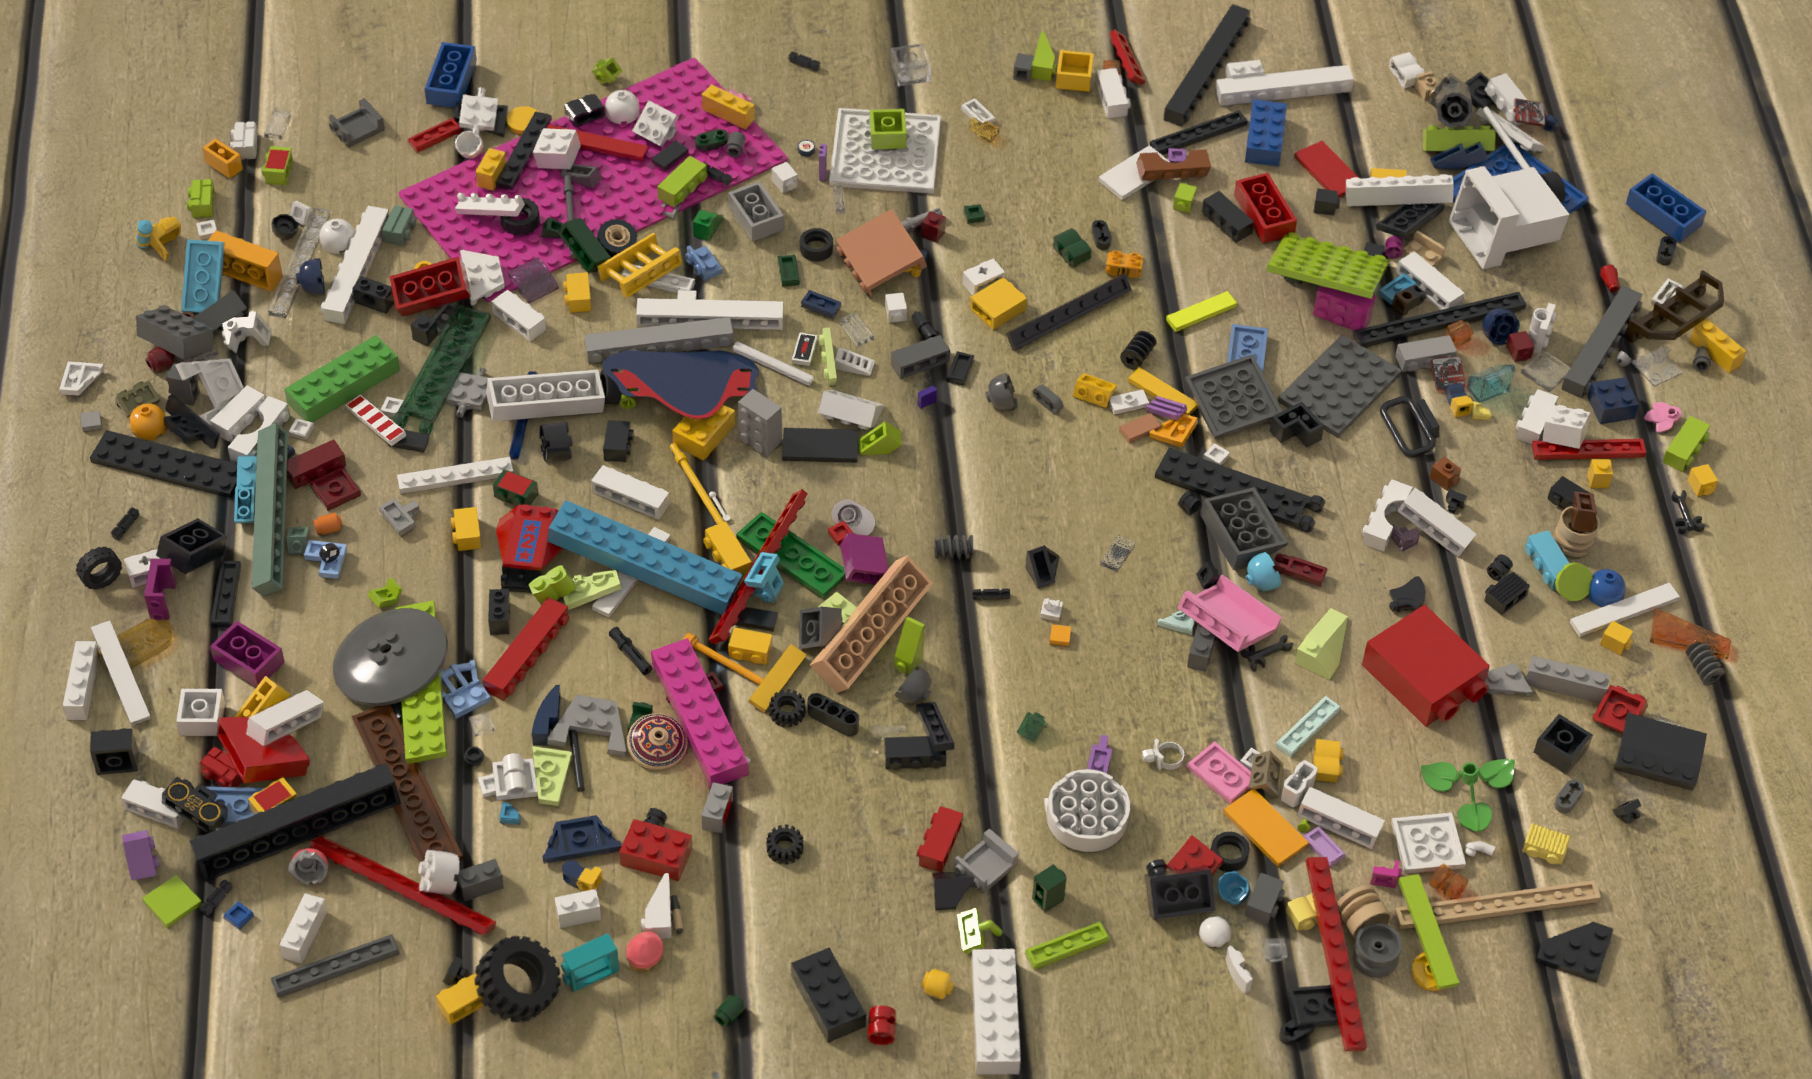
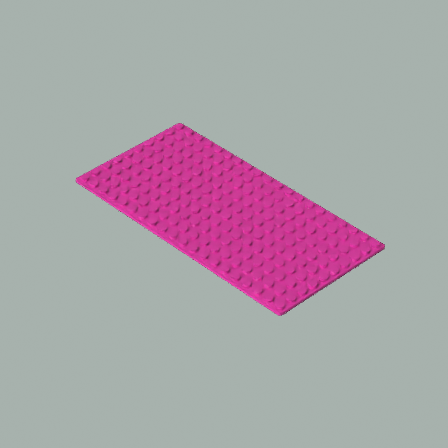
[399,58,787,302]

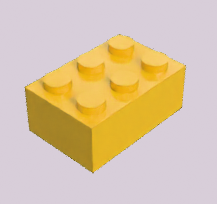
[672,405,735,461]

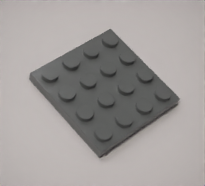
[1185,354,1282,440]

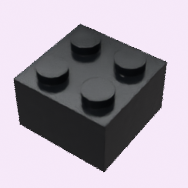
[1533,714,1593,774]
[90,728,139,775]

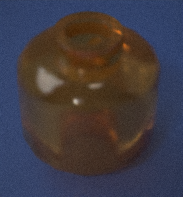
[1445,320,1473,347]

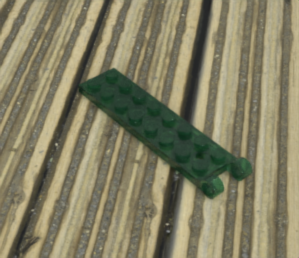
[393,305,491,435]

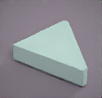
[1157,611,1196,635]

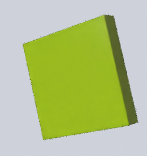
[142,874,202,929]

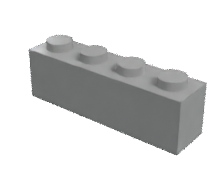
[1526,655,1610,703]

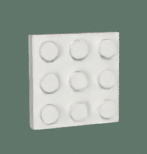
[1391,813,1466,874]

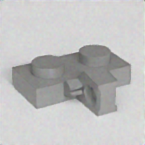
[379,498,421,536]

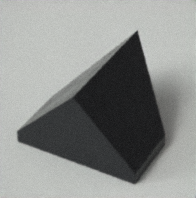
[1025,545,1060,588]
[932,872,975,910]

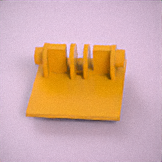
[1105,251,1143,278]

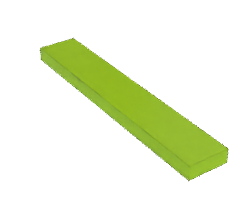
[1398,874,1459,990]

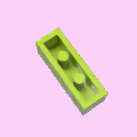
[657,156,707,208]
[1662,416,1710,472]

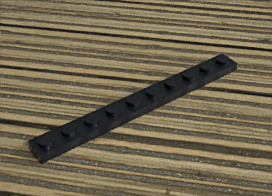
[1353,291,1527,347]

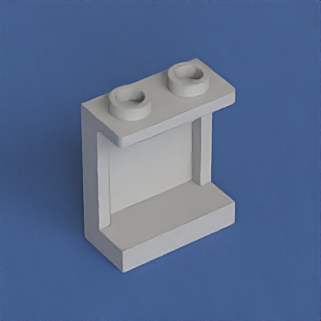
[954,829,1019,894]

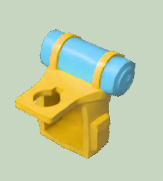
[135,216,181,262]

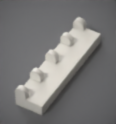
[455,193,525,216]

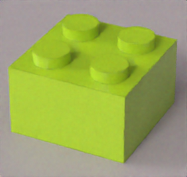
[869,109,907,149]

